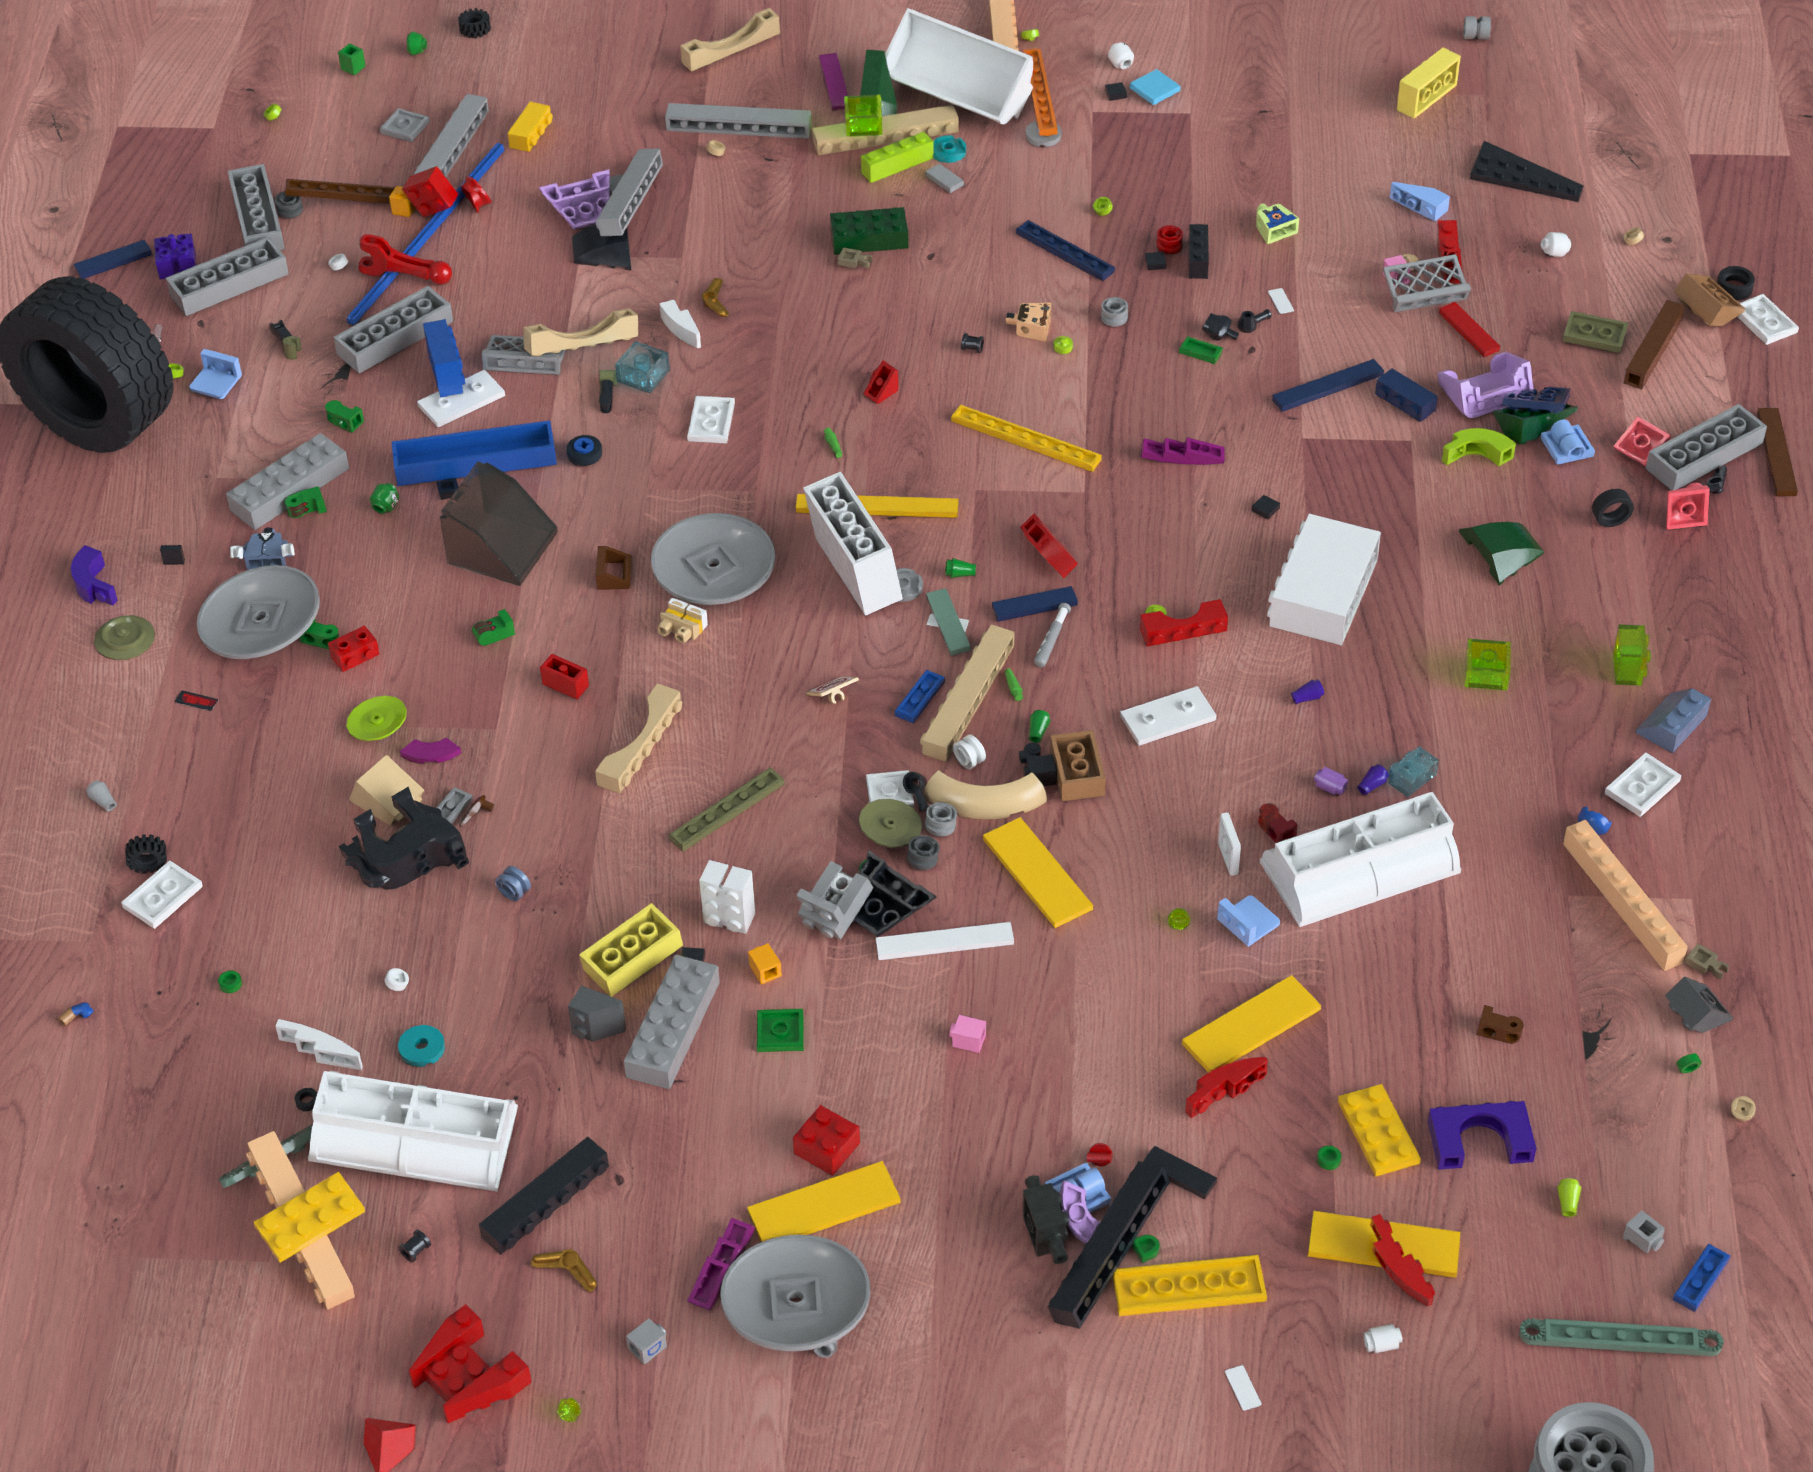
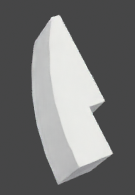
[659,300,701,348]

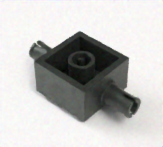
[1023,1175,1069,1264]

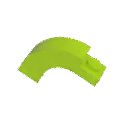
[1442,428,1516,466]

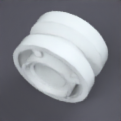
[953,735,986,770]

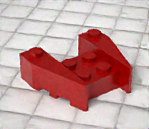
[408,1304,532,1423]

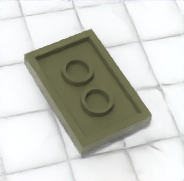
[1562,311,1628,353]

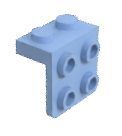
[189,349,242,399]
[1217,895,1280,947]

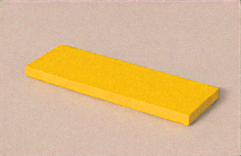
[983,817,1093,928]
[1182,975,1321,1073]
[747,1161,901,1242]
[1308,1211,1461,1278]
[1112,1255,1267,1316]

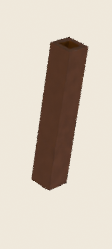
[1623,300,1685,390]

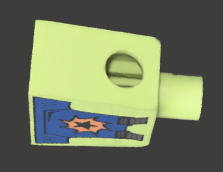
[1256,204,1299,244]

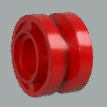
[1156,225,1183,254]

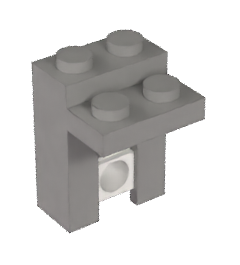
[796,861,873,940]

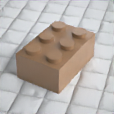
[1050,730,1106,801]

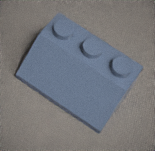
[1635,688,1711,753]

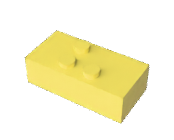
[1397,48,1461,118]
[579,903,683,997]

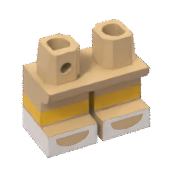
[658,598,708,644]

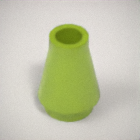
[1557,1178,1582,1217]

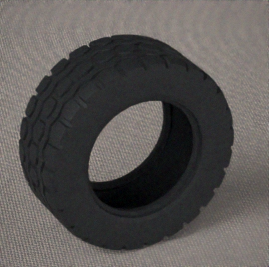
[0,276,174,453]

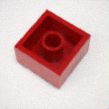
[402,166,459,218]
[793,1105,860,1176]

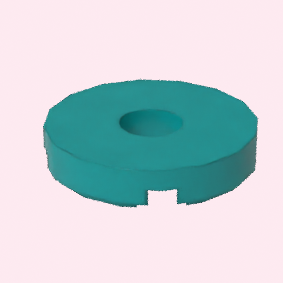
[933,135,966,163]
[398,1025,445,1067]

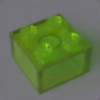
[844,95,883,137]
[1613,624,1651,686]
[1464,638,1511,690]

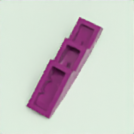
[819,53,850,111]
[1141,437,1225,465]
[687,1217,755,1311]

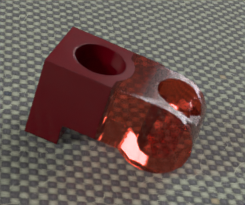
[1258,803,1298,843]

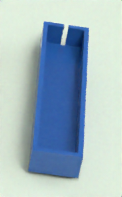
[391,420,557,486]

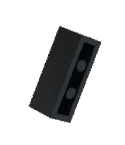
[1188,224,1209,279]

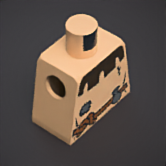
[1006,303,1051,342]

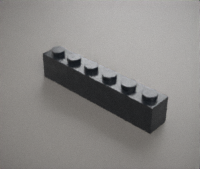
[479,1136,609,1255]

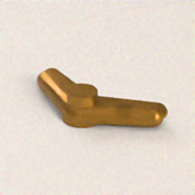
[702,278,729,317]
[531,1249,597,1292]

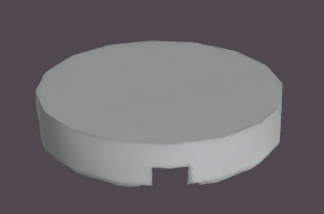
[1026,121,1062,147]
[896,568,923,602]

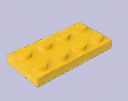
[1337,1084,1421,1177]
[254,1172,365,1262]

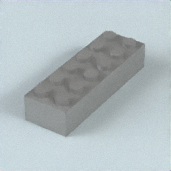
[228,164,285,250]
[166,237,289,316]
[334,286,453,374]
[1646,404,1767,490]
[226,433,349,530]
[624,955,720,1089]

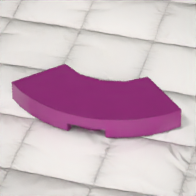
[400,738,461,764]

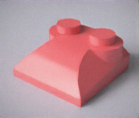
[1613,416,1671,466]
[1666,483,1709,530]

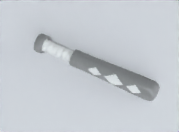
[1034,603,1071,668]

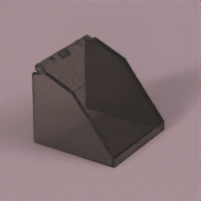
[440,462,558,586]

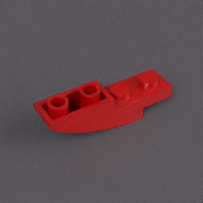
[1437,220,1462,284]
[1020,513,1078,578]
[1185,1057,1268,1118]
[1370,1214,1435,1307]

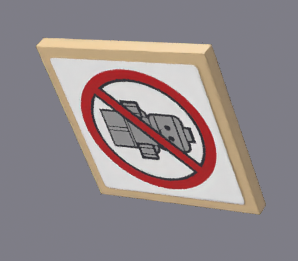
[806,676,859,704]

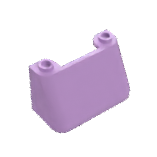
[1437,352,1533,418]

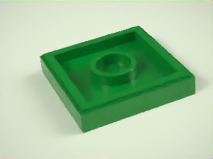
[757,1009,804,1052]

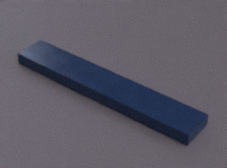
[1016,220,1115,281]
[1272,359,1384,412]

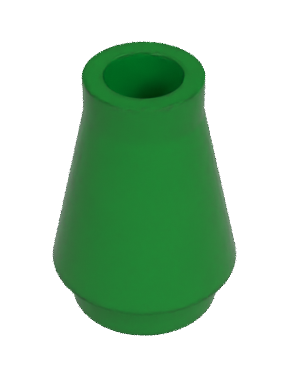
[945,558,976,578]
[1029,710,1051,743]

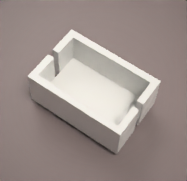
[699,860,755,934]

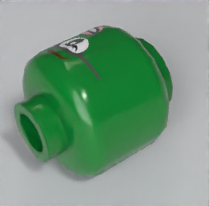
[369,483,400,514]

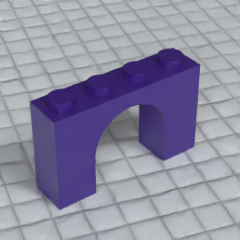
[1427,1101,1537,1170]

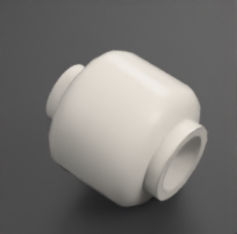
[1108,42,1134,69]
[1541,232,1571,257]

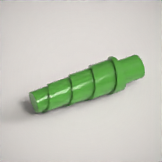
[824,428,842,458]
[1005,668,1023,701]

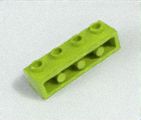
[861,132,934,183]

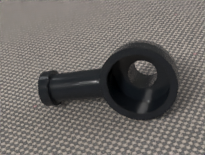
[1237,309,1272,333]
[903,772,929,812]

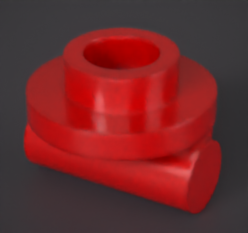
[1087,1143,1113,1166]

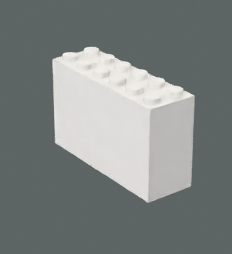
[803,472,903,616]
[1267,514,1381,645]

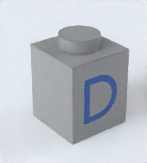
[626,1318,667,1365]

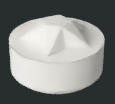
[328,254,348,271]
[385,968,409,991]

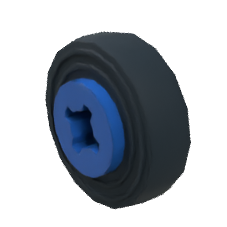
[566,435,602,466]

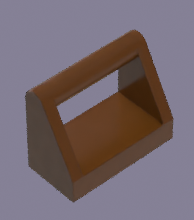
[596,546,632,590]

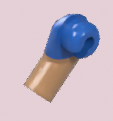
[57,1002,93,1026]

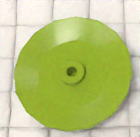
[346,695,407,741]

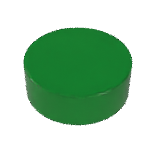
[218,970,242,993]
[1676,1053,1702,1074]
[1317,1145,1342,1170]

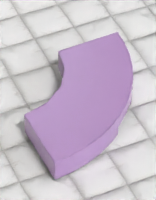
[1059,1180,1100,1244]

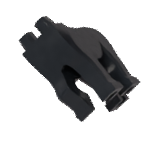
[339,786,469,890]

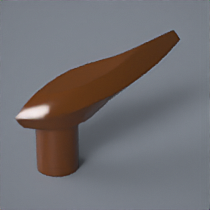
[459,795,495,827]

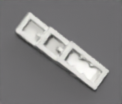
[275,1019,363,1070]

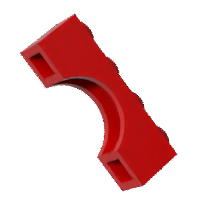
[1140,599,1228,647]

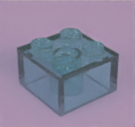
[615,341,670,393]

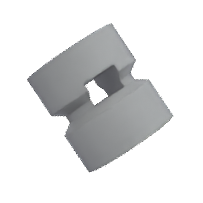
[1463,16,1491,40]

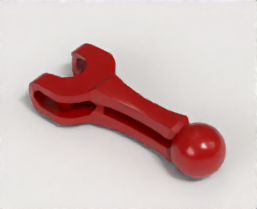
[358,234,452,285]

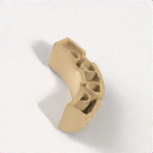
[923,770,1047,820]

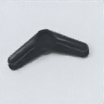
[1707,465,1727,494]

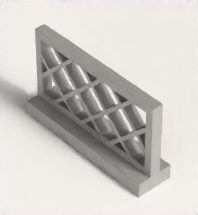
[1383,254,1471,313]
[482,335,566,375]

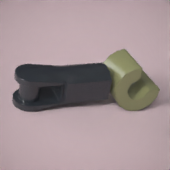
[269,320,302,360]
[599,370,618,414]

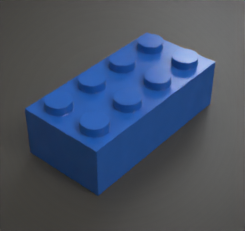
[423,319,466,398]

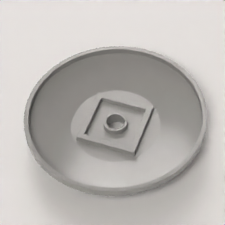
[651,513,775,605]
[197,565,320,659]
[721,1235,870,1351]

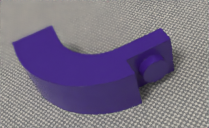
[71,545,118,606]

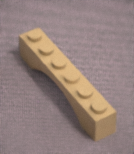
[680,8,780,71]
[523,308,638,356]
[595,683,682,794]

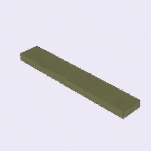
[669,767,785,852]

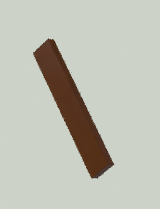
[285,179,395,204]
[1757,408,1798,496]

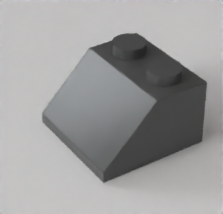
[1665,976,1733,1033]
[568,985,626,1042]

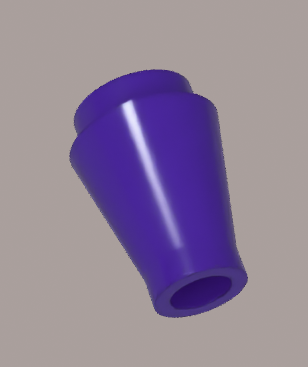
[1291,679,1325,704]
[1357,764,1389,795]

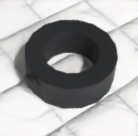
[295,1088,318,1112]

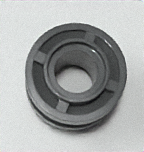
[275,191,303,219]
[907,835,940,870]

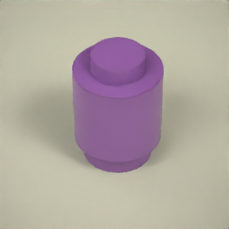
[1314,767,1348,796]

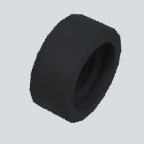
[1717,266,1755,300]
[1592,488,1634,527]

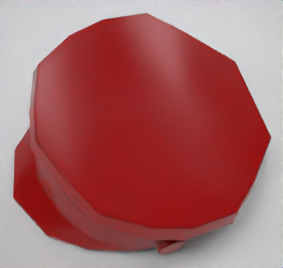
[460,176,492,213]

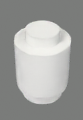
[1363,1324,1402,1354]

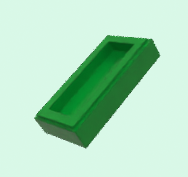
[1179,336,1223,364]

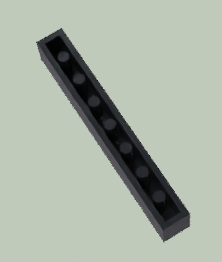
[1048,1161,1170,1329]

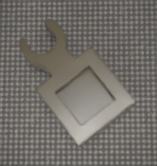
[838,248,873,268]
[1685,943,1729,979]

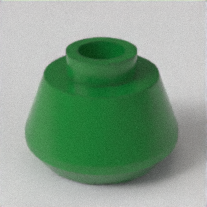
[407,31,427,56]

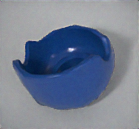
[1578,806,1612,836]

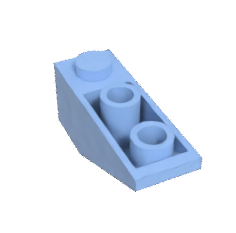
[1390,182,1450,222]

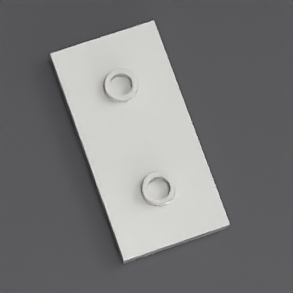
[417,370,505,428]
[1120,686,1217,746]

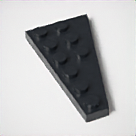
[1470,141,1584,202]

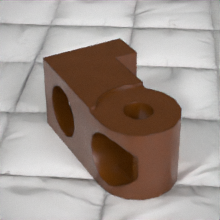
[1476,1005,1524,1044]

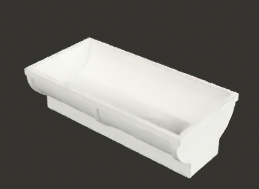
[885,8,1033,124]
[1260,792,1461,927]
[308,1071,518,1192]

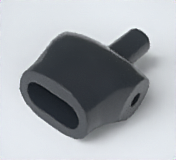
[1202,313,1239,341]

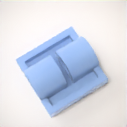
[1541,420,1595,465]
[1045,1163,1111,1213]

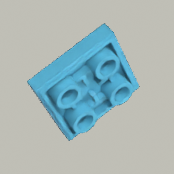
[1130,69,1180,105]

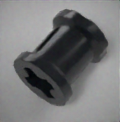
[961,333,984,353]
[398,1230,431,1262]

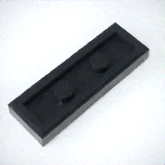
[1143,1146,1217,1199]

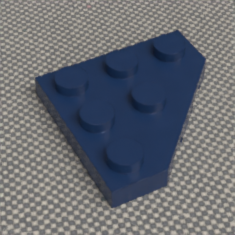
[1503,387,1571,413]

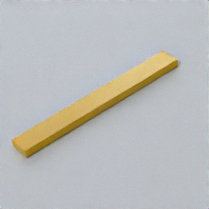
[951,405,1102,472]
[796,494,959,518]

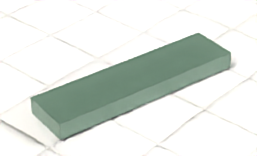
[926,588,971,656]

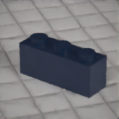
[1375,368,1438,422]

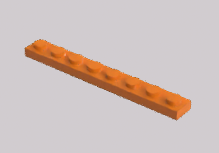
[1023,48,1058,136]

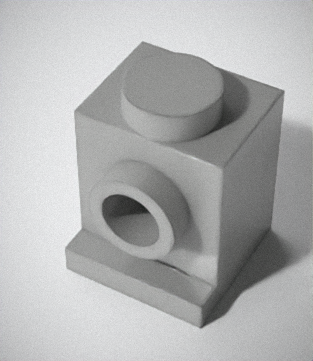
[1623,1210,1665,1253]

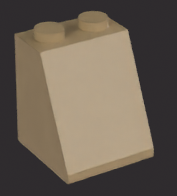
[349,755,424,826]

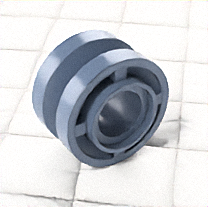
[495,866,531,901]

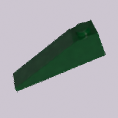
[858,50,897,120]
[1493,403,1578,444]

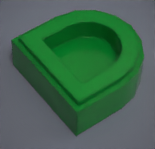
[1131,1235,1160,1263]

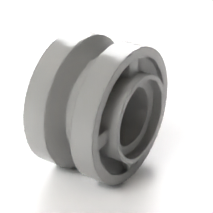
[1101,297,1128,327]
[925,802,957,837]

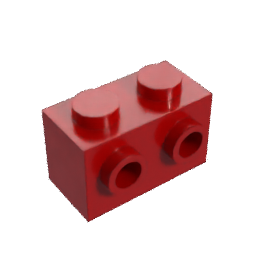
[328,625,380,672]
[540,654,589,700]

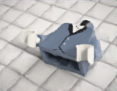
[230,527,295,570]

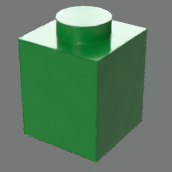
[338,43,366,75]

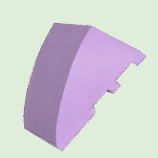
[539,169,610,230]

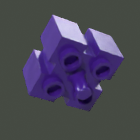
[154,233,197,280]

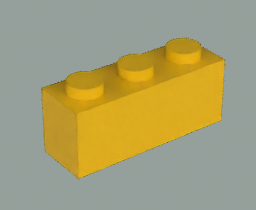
[507,101,552,152]

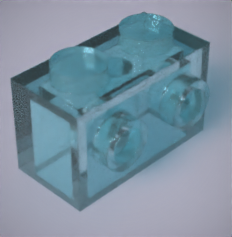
[1388,746,1439,797]

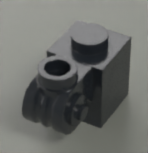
[1019,743,1057,786]

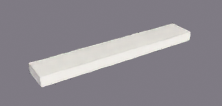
[876,922,1014,960]

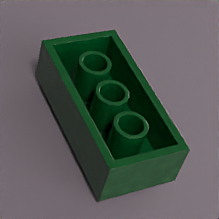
[830,207,909,255]

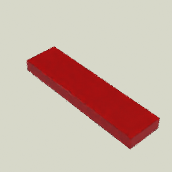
[1439,302,1500,357]

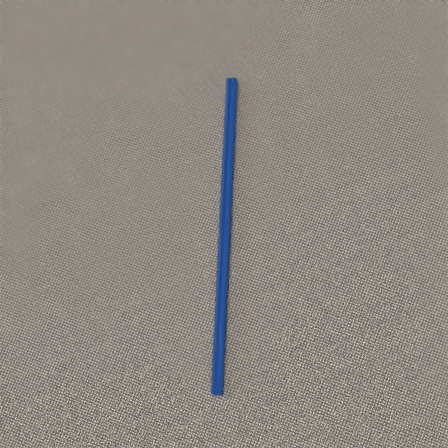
[346,143,504,325]

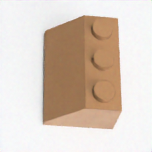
[1674,273,1746,327]

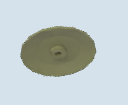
[94,615,155,660]
[859,799,922,848]

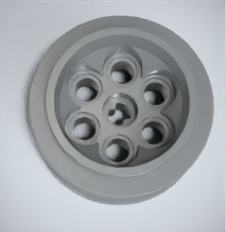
[1528,1402,1654,1472]

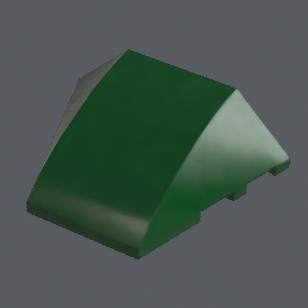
[1459,522,1544,585]

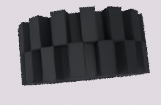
[458,8,491,38]
[125,834,167,874]

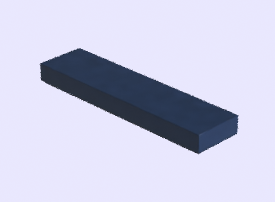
[74,240,152,279]
[992,586,1078,622]

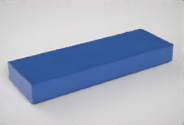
[895,670,945,723]
[1673,1243,1731,1312]

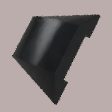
[572,224,632,271]
[853,850,937,937]

